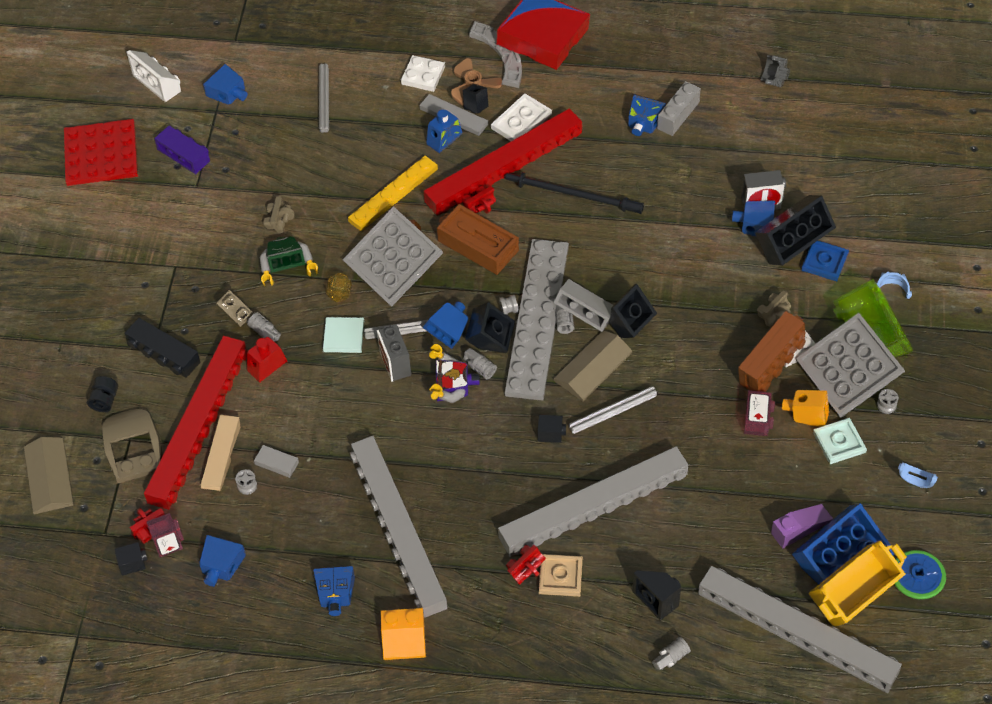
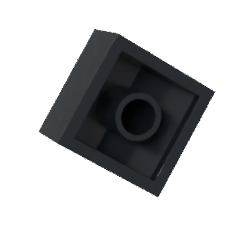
[610,284,657,338]
[465,302,515,353]
[633,570,681,621]

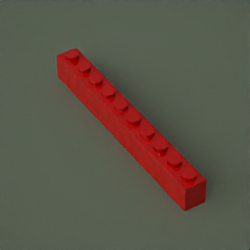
[424,108,582,216]
[144,336,248,510]

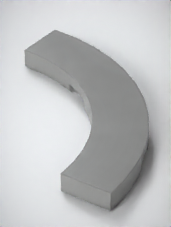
[469,21,522,88]

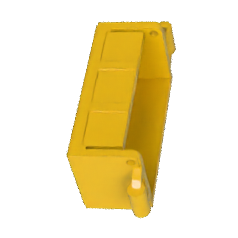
[808,541,907,627]

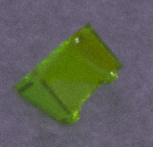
[833,279,914,358]

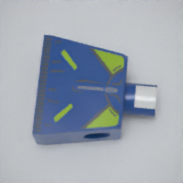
[628,95,666,136]
[427,110,462,153]

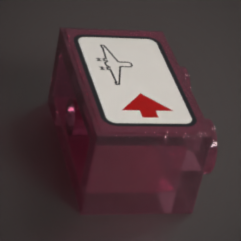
[744,390,775,436]
[146,513,184,558]

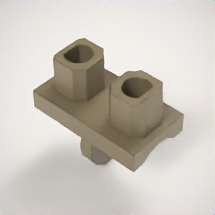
[263,196,295,234]
[216,290,254,327]
[757,291,791,327]

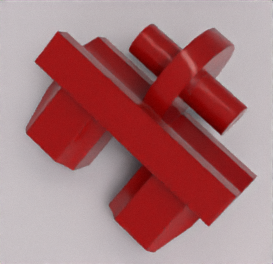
[462,185,496,214]
[130,508,168,544]
[506,545,546,585]

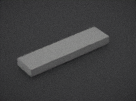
[420,94,488,136]

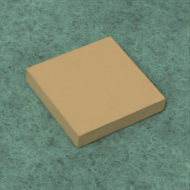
[539,554,583,597]

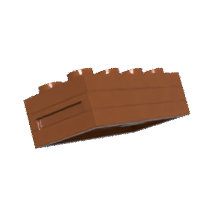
[437,204,519,275]
[738,311,806,394]

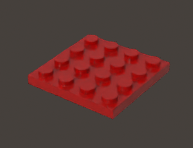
[64,119,138,186]

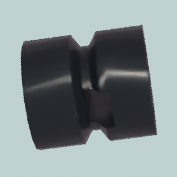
[87,376,119,413]

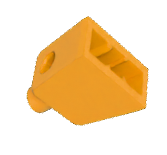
[782,390,829,427]

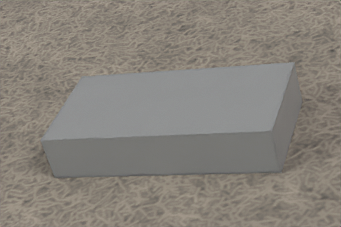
[254,445,299,478]

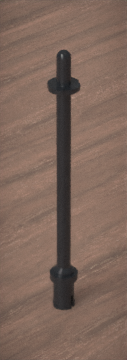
[504,172,644,214]

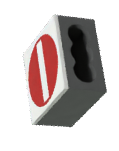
[741,170,786,209]
[377,324,411,382]

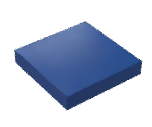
[801,241,849,282]

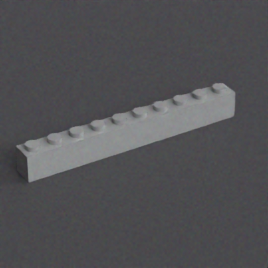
[349,436,447,618]
[498,446,688,557]
[698,566,902,693]

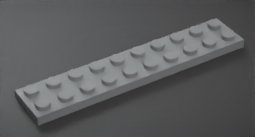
[505,239,569,401]

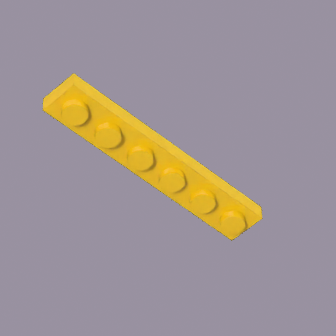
[348,156,438,231]

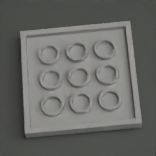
[343,206,443,307]
[796,313,905,418]

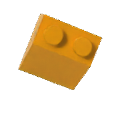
[381,608,426,660]

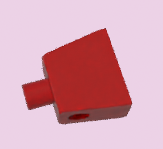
[247,337,287,383]

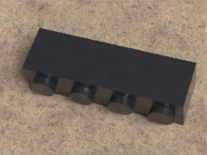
[124,318,201,378]

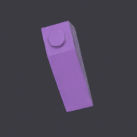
[771,504,833,549]

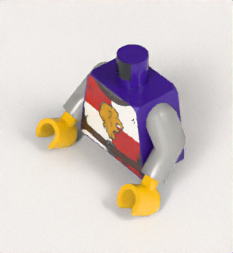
[429,344,480,403]

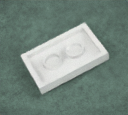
[491,94,552,141]

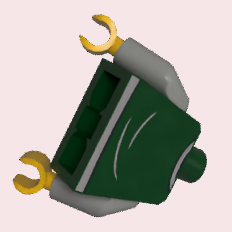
[260,236,318,287]

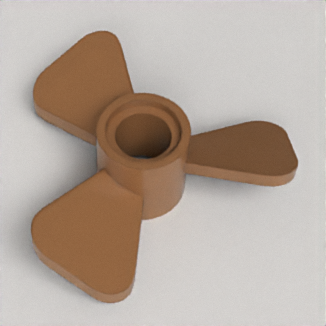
[451,58,502,106]

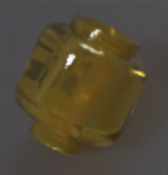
[326,273,352,302]

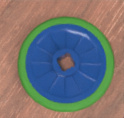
[895,550,946,599]

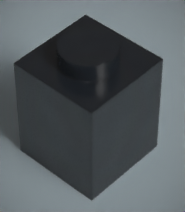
[462,84,489,114]
[538,415,566,443]
[115,542,148,576]

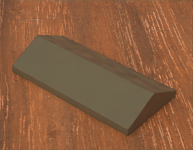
[554,330,632,401]
[24,437,74,514]

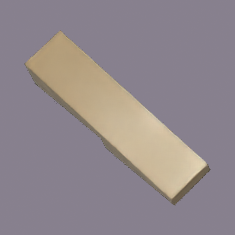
[201,415,241,491]

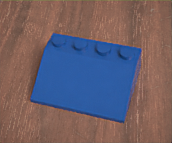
[792,503,895,585]

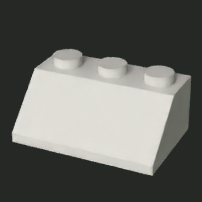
[127,50,181,102]

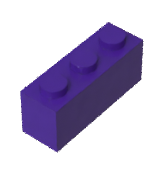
[154,126,210,174]

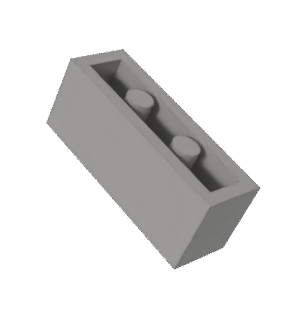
[657,81,701,136]
[554,279,613,332]

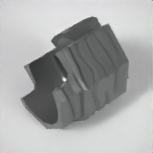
[761,55,791,87]

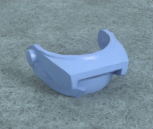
[874,272,912,299]
[898,462,938,488]

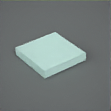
[323,317,364,353]
[813,418,867,464]

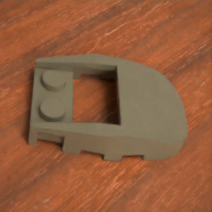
[102,409,162,484]

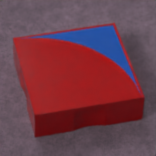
[496,0,590,70]

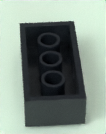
[755,195,836,266]

